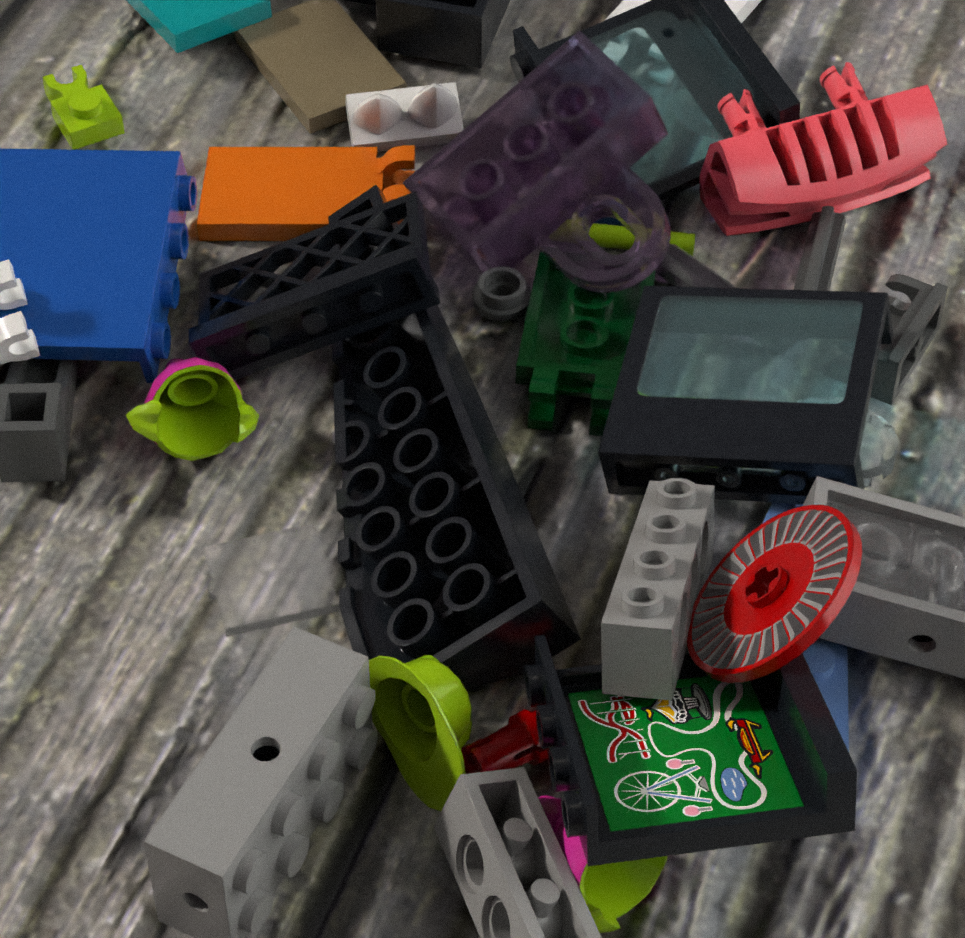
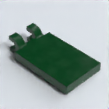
[515,250,657,436]

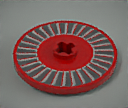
[687,505,862,683]

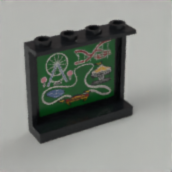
[524,635,857,866]

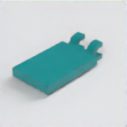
[126,0,272,53]

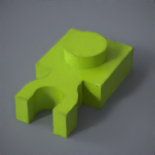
[42,65,125,150]

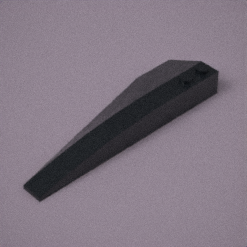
[328,185,581,689]

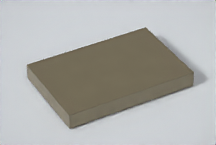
[235,0,407,134]

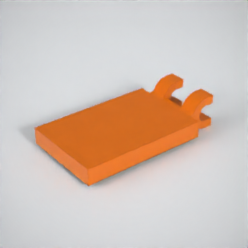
[197,145,417,241]

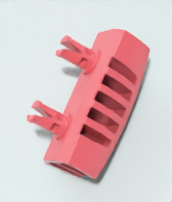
[699,62,947,236]

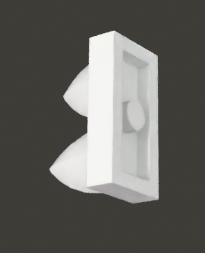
[345,82,464,152]

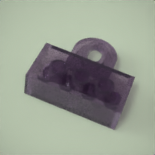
[403,30,671,293]

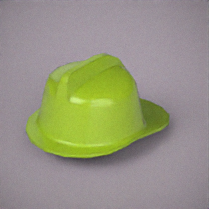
[369,655,472,811]

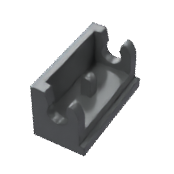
[830,274,948,405]

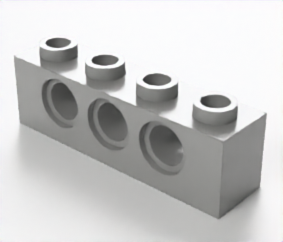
[601,478,715,701]
[434,767,602,938]

